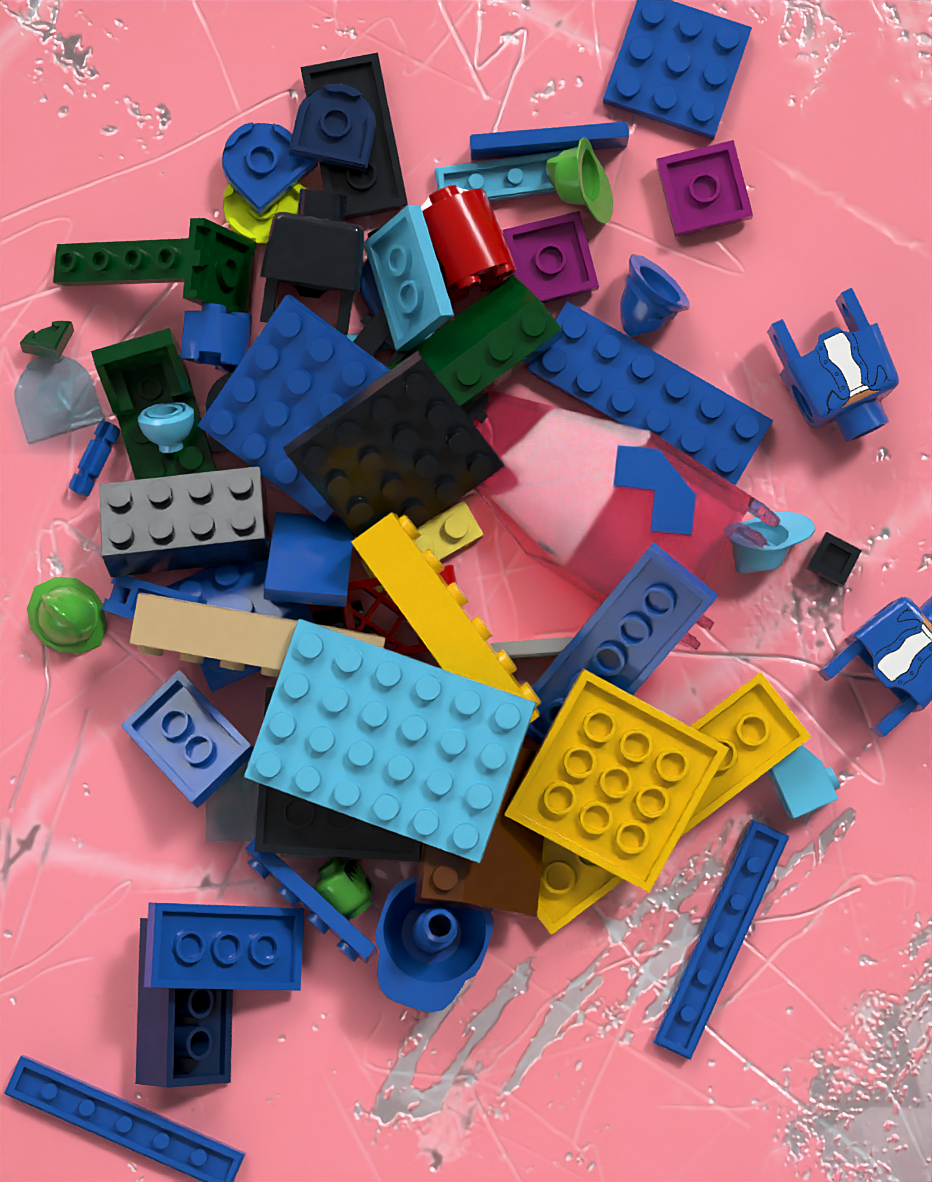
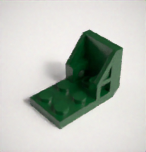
[91,328,217,480]

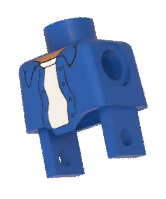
[767,288,899,443]
[817,596,932,738]

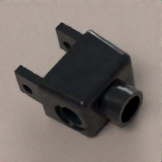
[260,189,364,335]

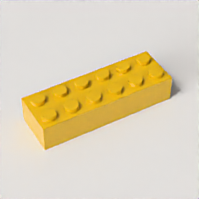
[351,512,541,723]

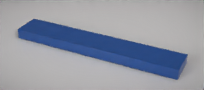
[652,819,790,1060]
[4,1055,246,1182]

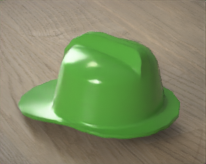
[546,137,613,224]

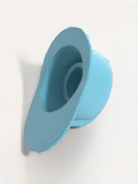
[724,511,815,574]

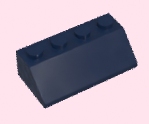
[135,918,233,1088]

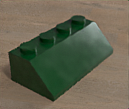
[388,275,562,411]

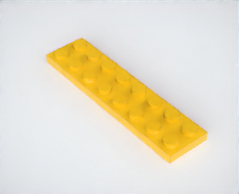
[537,672,812,935]

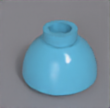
[137,402,194,453]

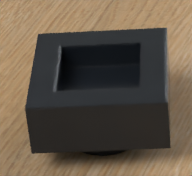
[806,532,862,587]

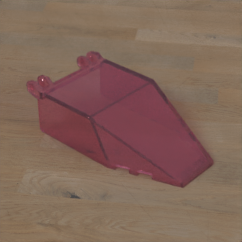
[473,391,781,651]

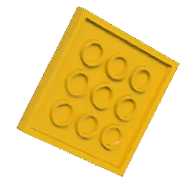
[504,668,729,893]

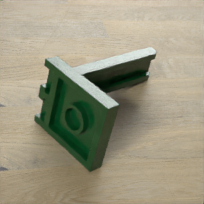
[53,218,256,314]

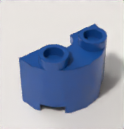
[180,303,252,373]

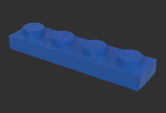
[245,838,377,964]

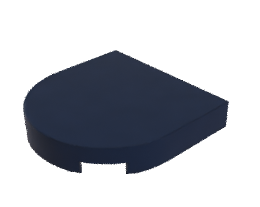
[289,84,376,172]

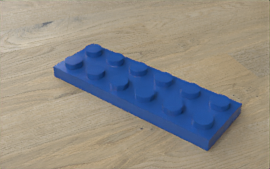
[527,301,773,490]
[526,542,718,745]

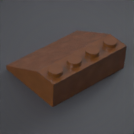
[414,748,544,917]

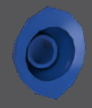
[620,254,690,336]

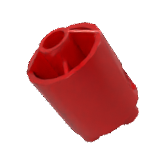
[421,185,516,303]

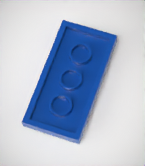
[144,902,304,991]

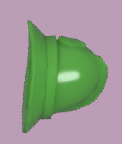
[27,577,107,654]

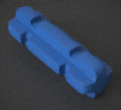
[69,420,120,497]

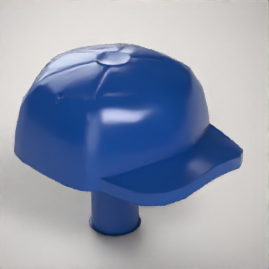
[375,877,494,1013]

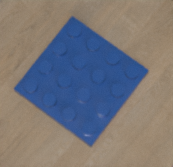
[197,295,390,522]

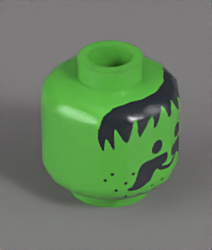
[314,857,374,920]

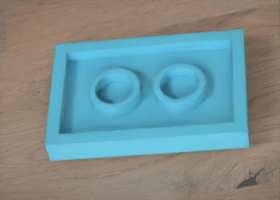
[364,205,454,351]

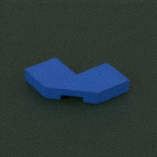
[613,445,696,537]

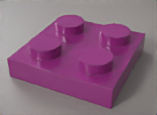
[656,140,753,237]
[502,211,599,304]

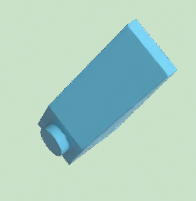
[768,745,840,819]

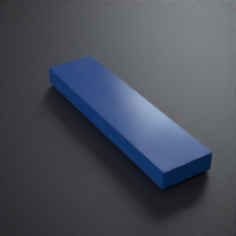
[469,121,629,160]

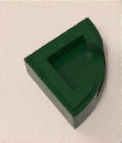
[20,321,74,360]

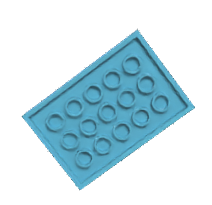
[244,619,537,863]

